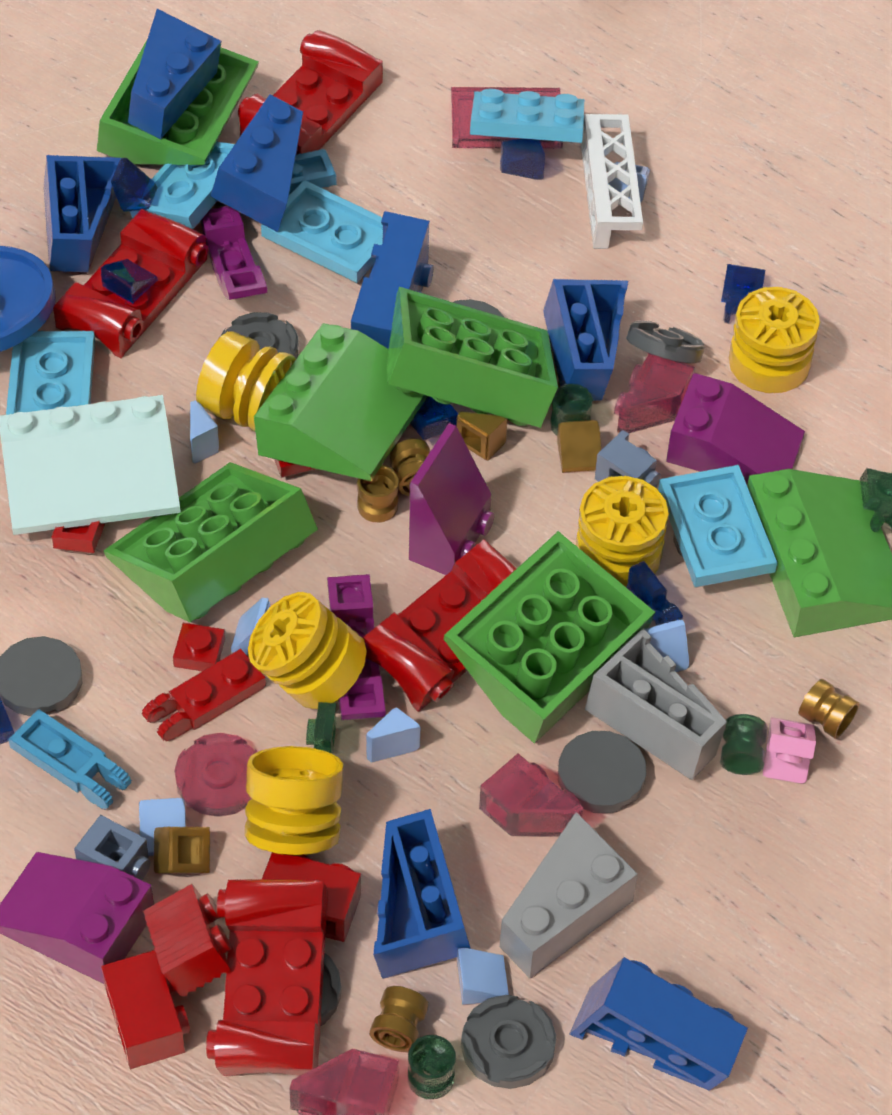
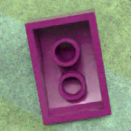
[666,373,805,485]
[409,423,495,575]
[0,852,154,984]

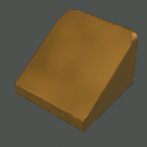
[457,412,507,461]
[557,420,601,473]
[154,827,210,873]

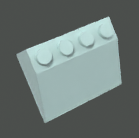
[0,395,181,535]

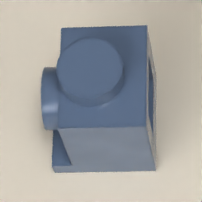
[595,430,661,488]
[74,814,150,880]

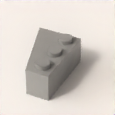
[585,628,727,780]
[499,812,638,979]

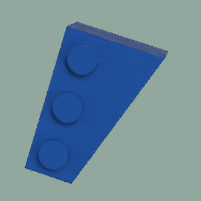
[569,957,748,1091]

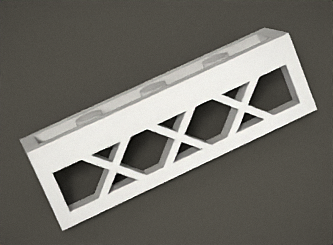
[581,114,643,249]

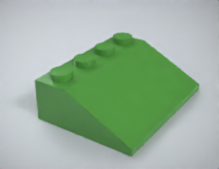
[97,40,259,165]
[386,287,558,428]
[254,323,428,481]
[104,462,318,622]
[747,469,892,638]
[444,531,655,744]

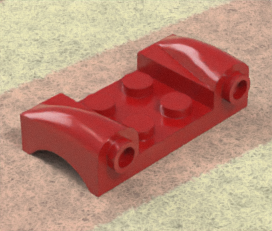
[238,30,383,155]
[53,209,208,358]
[363,539,517,712]
[206,879,328,1078]

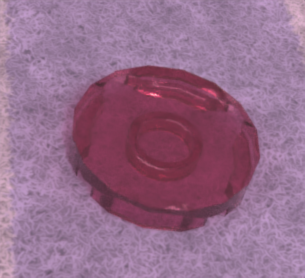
[174,733,258,817]

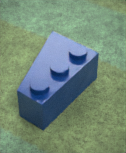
[128,8,222,140]
[211,94,303,232]
[43,155,123,272]
[351,211,434,349]
[543,279,629,401]
[373,809,471,979]

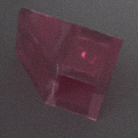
[614,353,695,433]
[479,753,584,837]
[289,1048,399,1115]

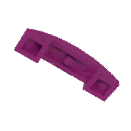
[200,206,268,300]
[327,574,386,720]

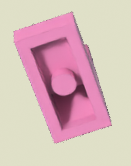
[763,717,816,784]

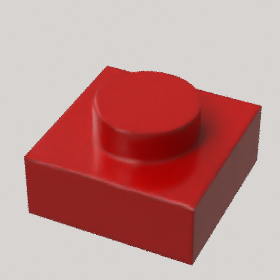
[51,521,105,553]
[173,622,225,671]

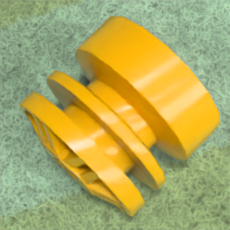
[728,287,820,393]
[196,331,296,432]
[576,476,669,588]
[248,592,367,709]
[244,746,344,855]

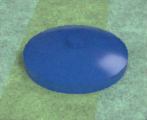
[0,246,56,352]

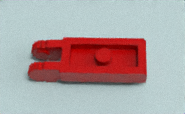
[141,649,266,742]

